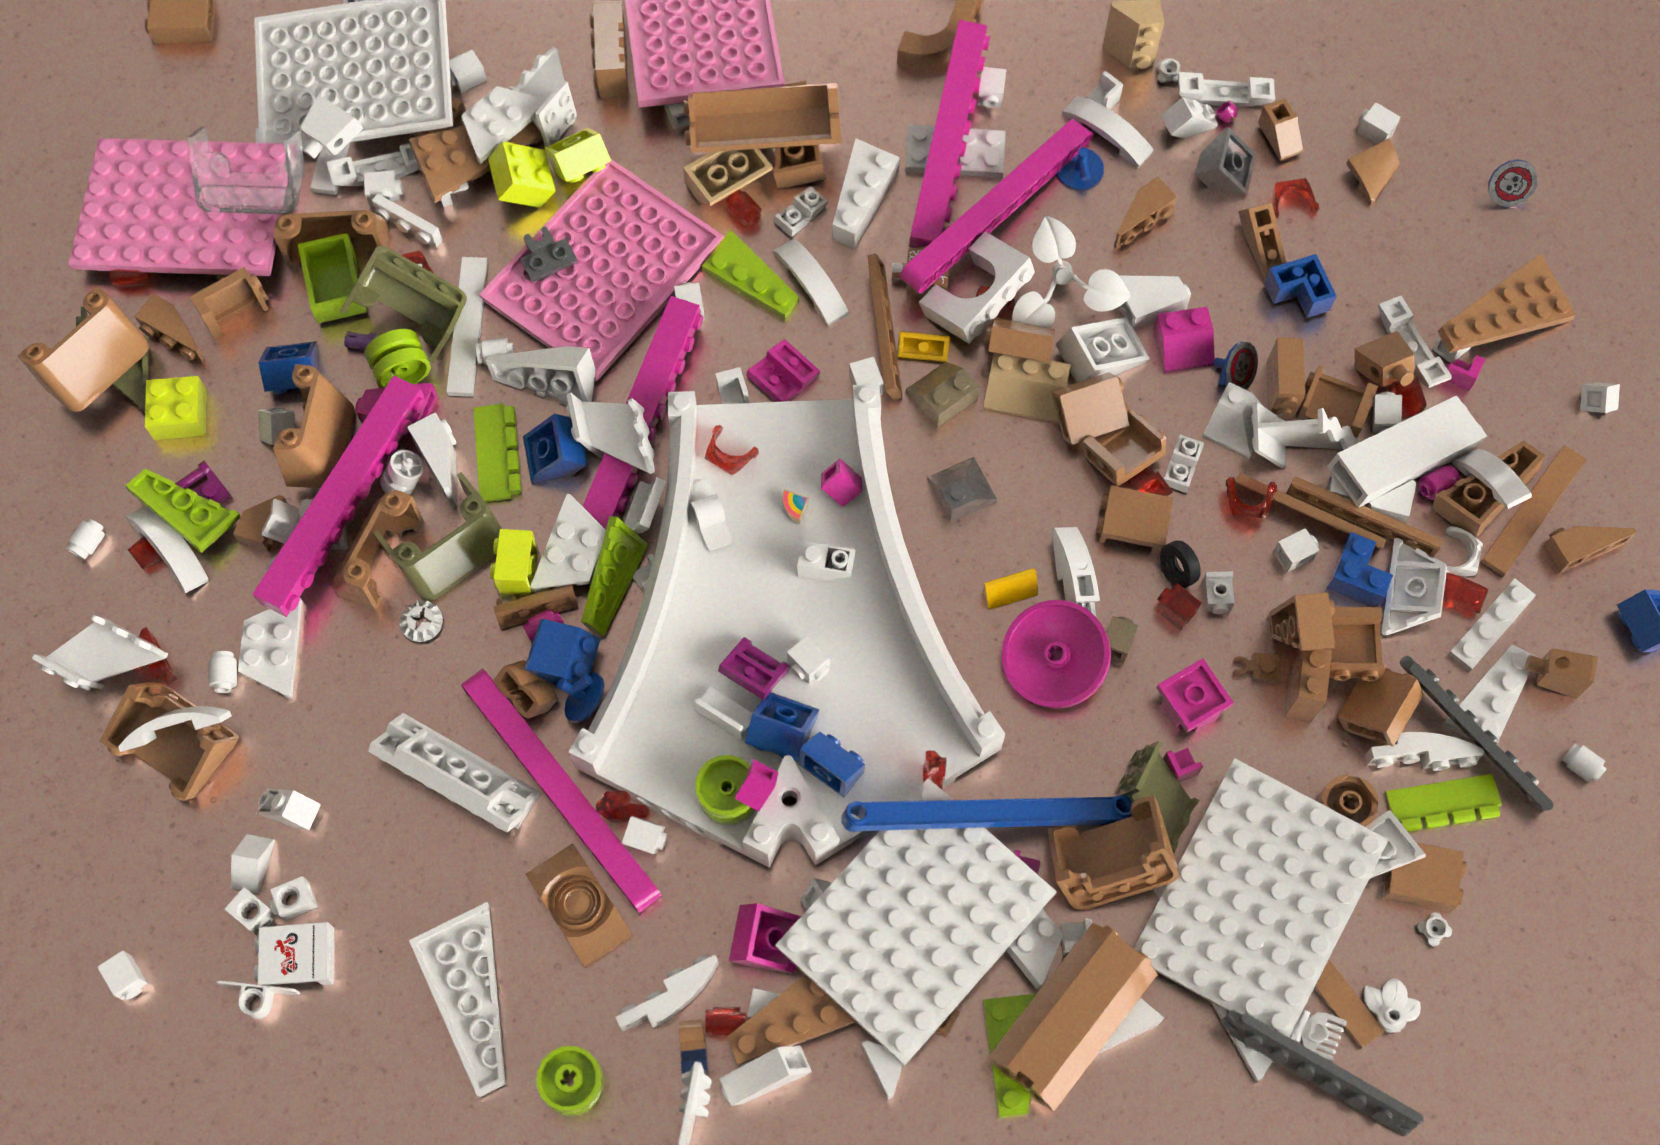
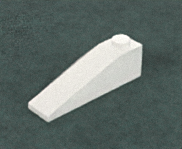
[486,346,596,406]

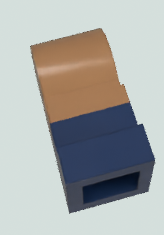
[679,1019,709,1075]

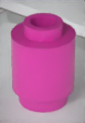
[1419,465,1460,500]
[522,608,564,643]

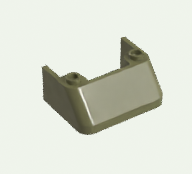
[341,246,467,363]
[373,472,502,602]

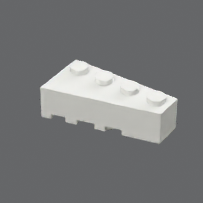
[833,138,900,250]

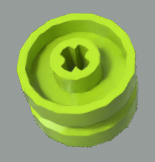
[364,329,431,388]
[695,755,756,825]
[536,1046,605,1116]

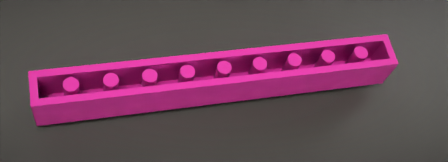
[908,20,990,248]
[583,296,703,530]
[252,375,425,617]

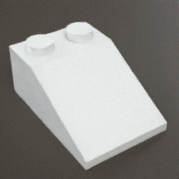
[1056,317,1150,383]
[407,412,457,510]

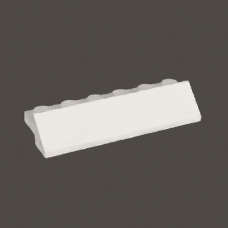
[368,713,540,832]

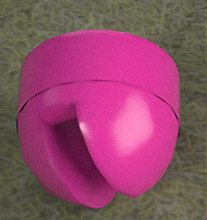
[1216,100,1238,122]

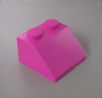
[1153,307,1215,373]
[729,903,801,974]

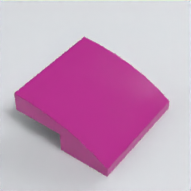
[746,339,820,402]

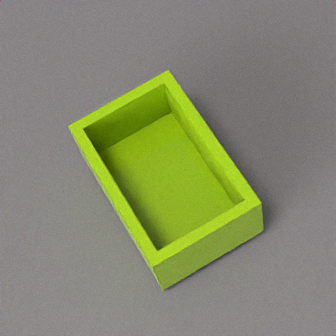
[298,233,367,324]

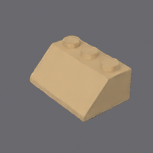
[1102,0,1164,68]
[683,149,773,206]
[983,352,1071,423]

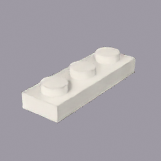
[371,193,442,248]

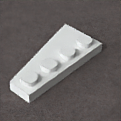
[1366,810,1426,878]

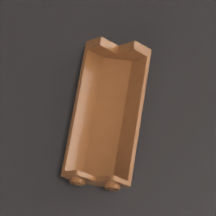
[684,83,841,153]
[988,923,1158,1111]

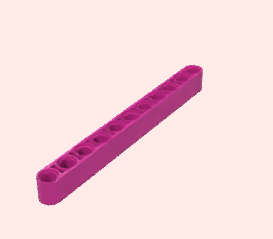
[900,119,1093,293]
[461,668,662,914]

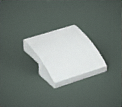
[622,477,666,534]

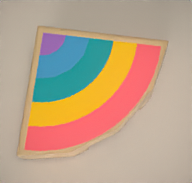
[782,489,809,524]

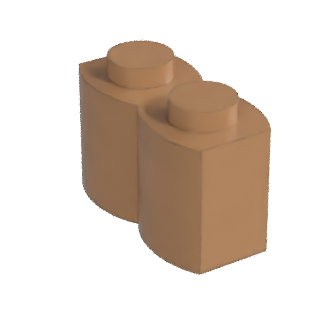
[494,660,558,718]

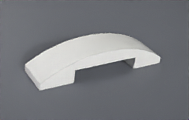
[1178,72,1275,107]
[1062,96,1154,168]
[326,143,420,186]
[773,238,849,326]
[1378,296,1452,388]
[1452,449,1532,509]
[126,506,209,593]
[118,706,231,752]

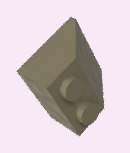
[906,362,979,428]

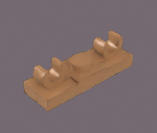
[494,585,579,629]

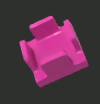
[1156,658,1234,733]

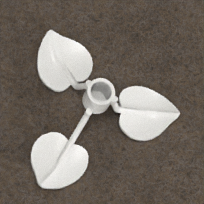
[1012,216,1130,328]

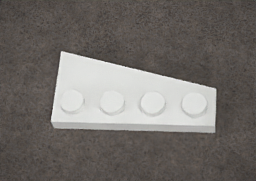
[1442,644,1535,740]

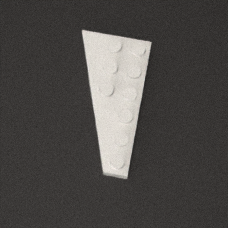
[409,902,506,1098]

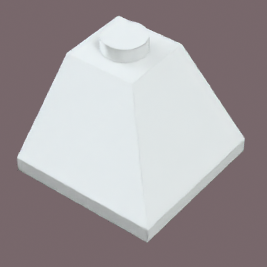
[1202,382,1263,459]

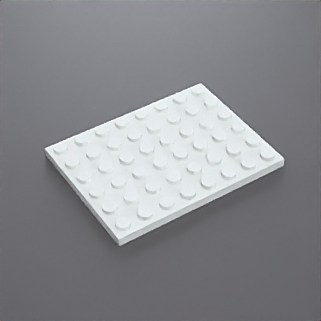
[254,0,453,150]
[1134,758,1389,1037]
[775,778,1057,1066]

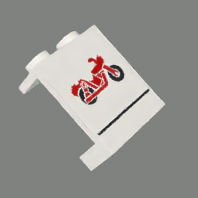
[254,922,334,986]

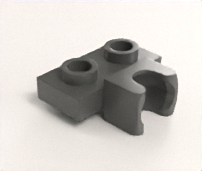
[520,226,578,283]

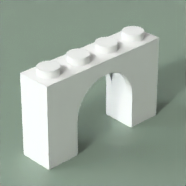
[919,232,1035,343]

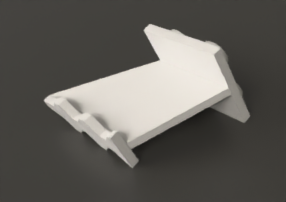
[509,47,578,147]
[566,393,655,474]
[1251,402,1359,468]
[32,615,168,691]
[679,1062,711,1145]

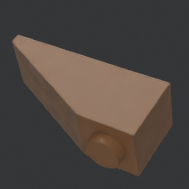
[1238,202,1287,281]
[1543,526,1637,573]

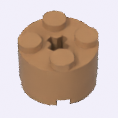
[1316,775,1379,827]

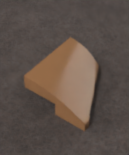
[1346,139,1399,205]

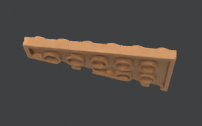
[410,121,543,204]
[1437,254,1577,353]
[727,975,856,1066]

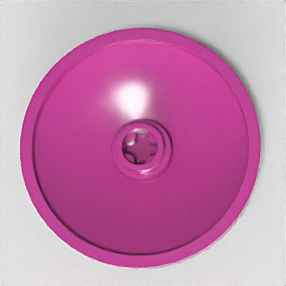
[1002,600,1111,709]

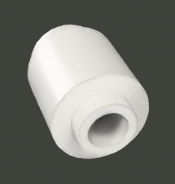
[476,338,514,366]
[66,519,105,560]
[208,651,237,693]
[1562,743,1607,783]

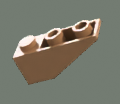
[1114,177,1177,248]
[134,293,205,363]

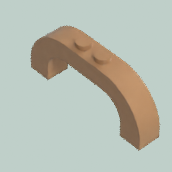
[897,0,983,69]

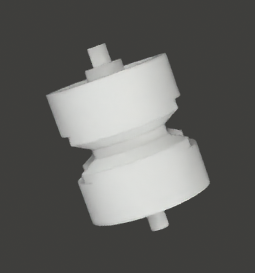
[380,450,424,495]

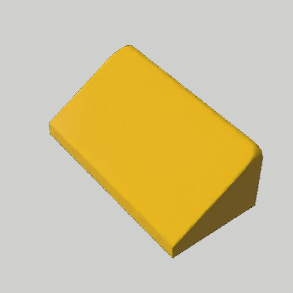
[897,331,950,362]
[982,568,1038,609]

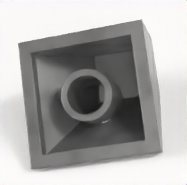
[1195,127,1256,196]
[927,457,997,522]

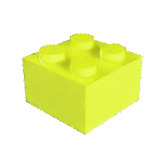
[544,128,611,183]
[488,142,555,208]
[145,376,207,440]
[490,529,539,599]

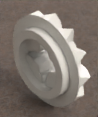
[399,600,443,642]

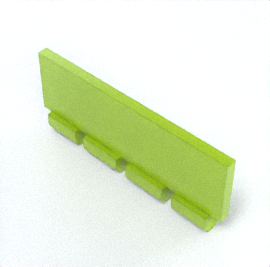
[473,403,521,503]
[1385,774,1502,832]

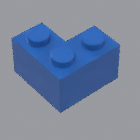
[1264,254,1337,318]
[1326,532,1393,607]

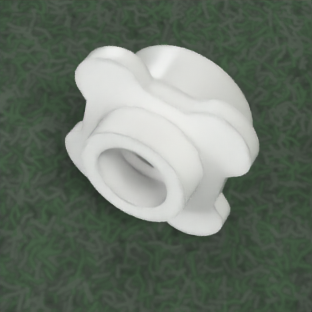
[1156,58,1180,83]
[1417,912,1452,946]

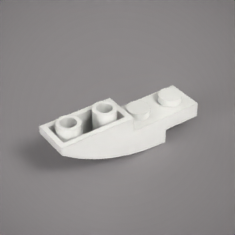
[1051,527,1100,617]
[1365,732,1484,771]
[615,954,719,1032]

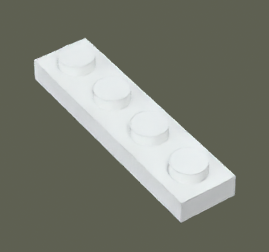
[1448,578,1536,672]

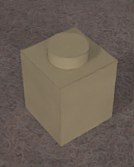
[1107,616,1138,662]

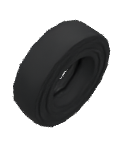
[1160,540,1201,588]

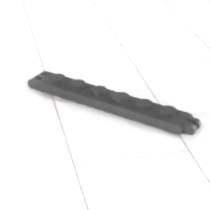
[1400,656,1553,811]
[1221,1010,1424,1136]

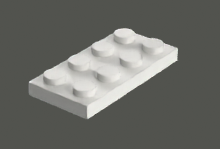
[905,125,1006,178]

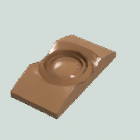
[525,843,633,968]

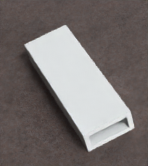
[1328,395,1487,508]

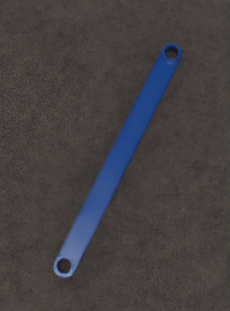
[841,795,1132,832]

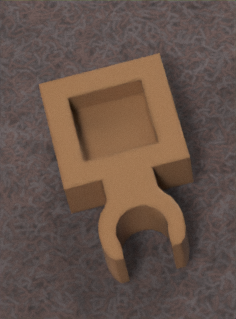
[1233,653,1281,683]

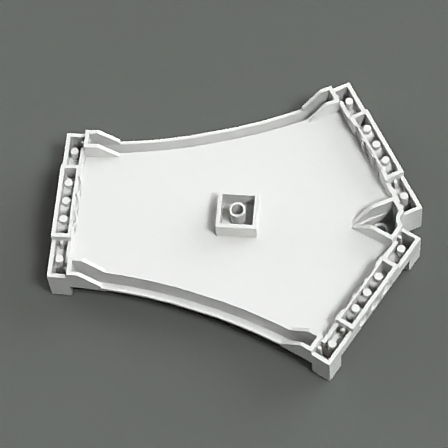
[569,384,1005,867]

